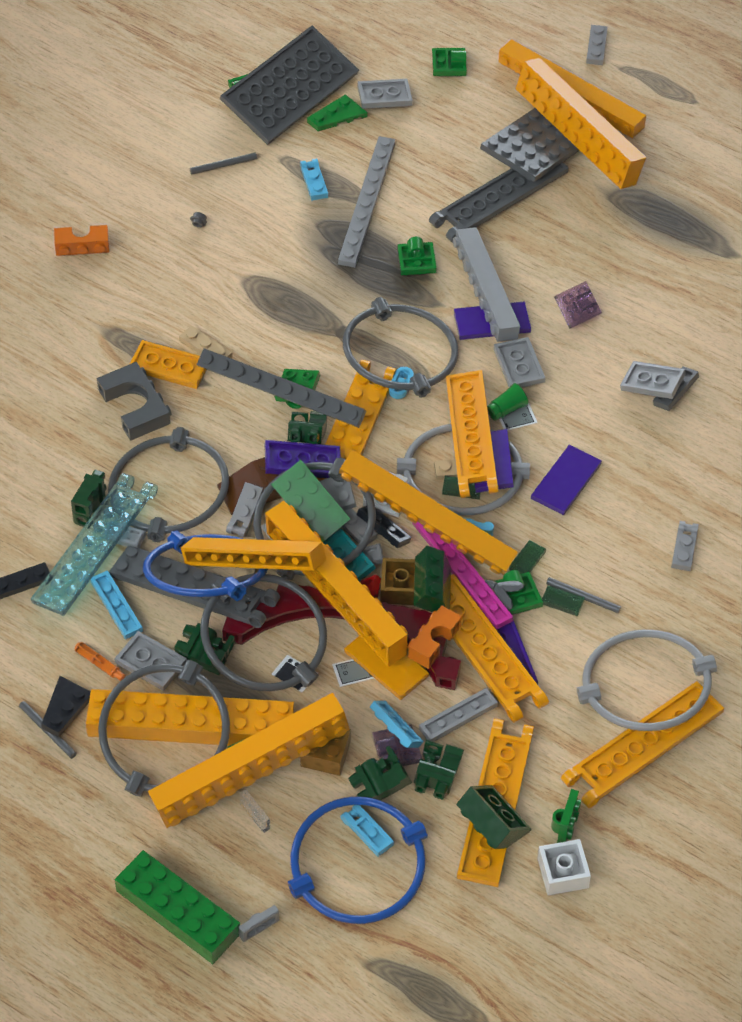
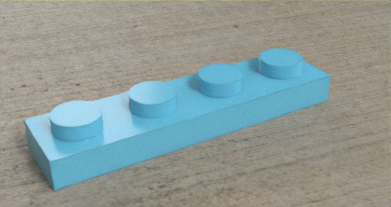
[90,570,143,640]

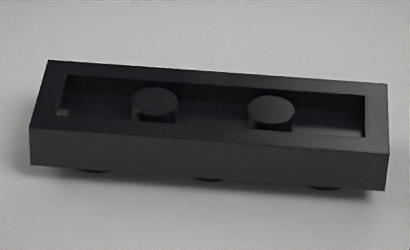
[356,506,412,548]
[0,562,52,599]

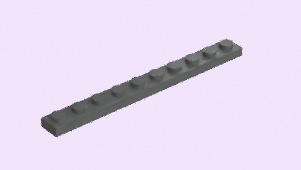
[197,348,366,428]

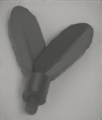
[485,580,524,610]

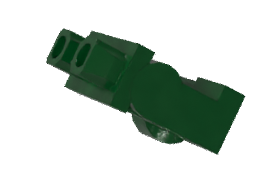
[287,411,327,444]
[71,470,107,528]
[174,623,235,675]
[414,740,464,800]
[348,746,412,801]

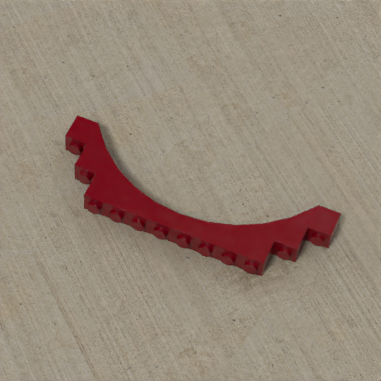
[222,584,461,691]

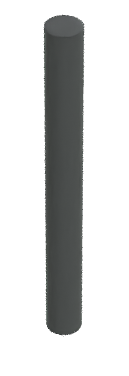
[189,152,257,175]
[546,577,621,613]
[19,701,77,759]

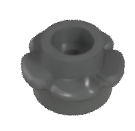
[190,212,207,228]

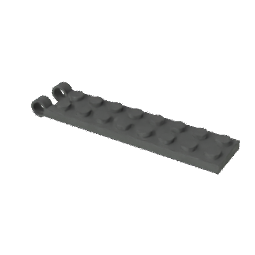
[429,162,569,243]
[109,545,280,628]

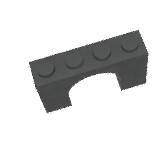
[96,362,172,441]

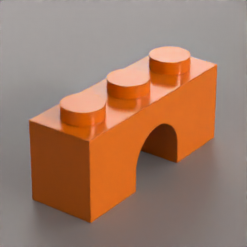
[54,225,109,256]
[407,605,462,669]

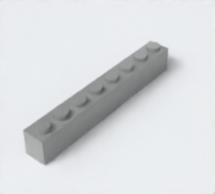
[453,227,520,342]

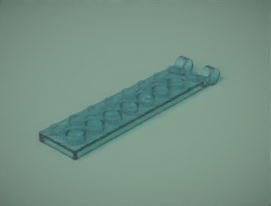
[31,473,158,616]

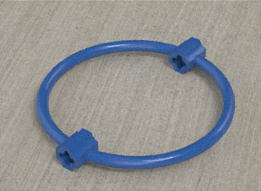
[143,530,268,601]
[288,797,428,924]

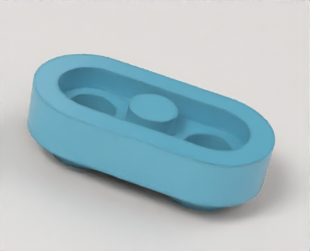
[389,367,414,399]

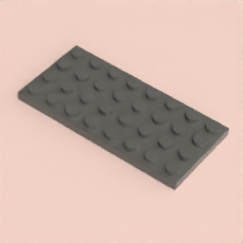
[220,25,359,145]

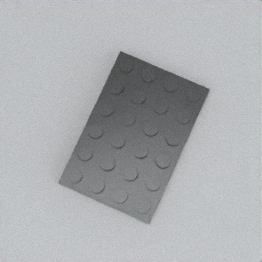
[480,108,580,182]

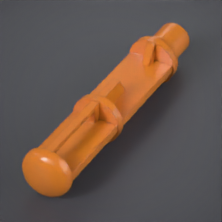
[75,642,126,681]

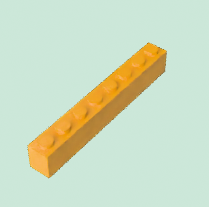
[181,537,326,571]

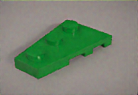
[307,94,368,132]

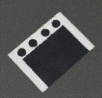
[272,655,318,692]

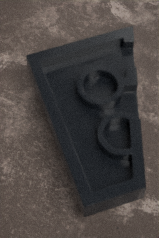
[42,676,91,738]

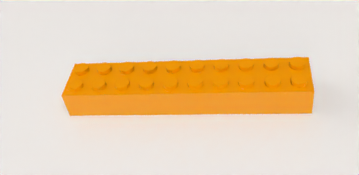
[515,58,646,189]
[265,501,408,667]
[86,689,294,746]
[148,692,350,828]

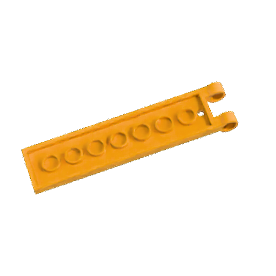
[317,359,397,481]
[446,370,499,498]
[450,574,549,723]
[561,681,724,809]
[457,718,534,887]

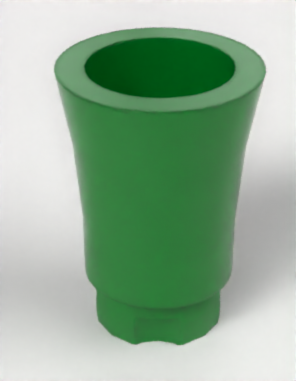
[487,383,529,421]

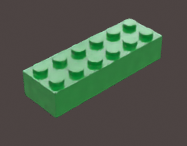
[114,850,240,965]

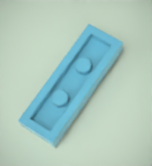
[370,701,424,748]

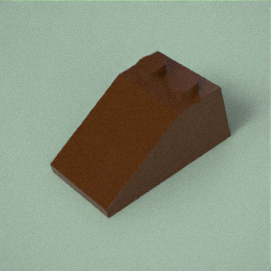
[217,457,282,515]

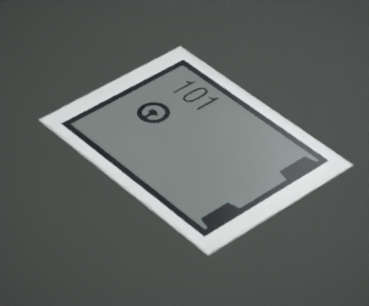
[499,403,538,430]
[332,659,374,687]

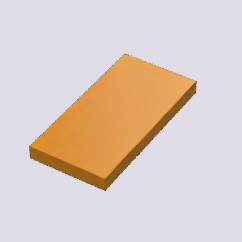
[130,340,206,389]
[344,636,429,700]

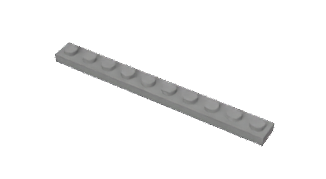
[338,136,395,268]

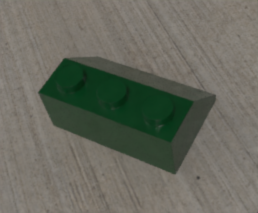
[414,546,451,612]
[456,785,532,849]

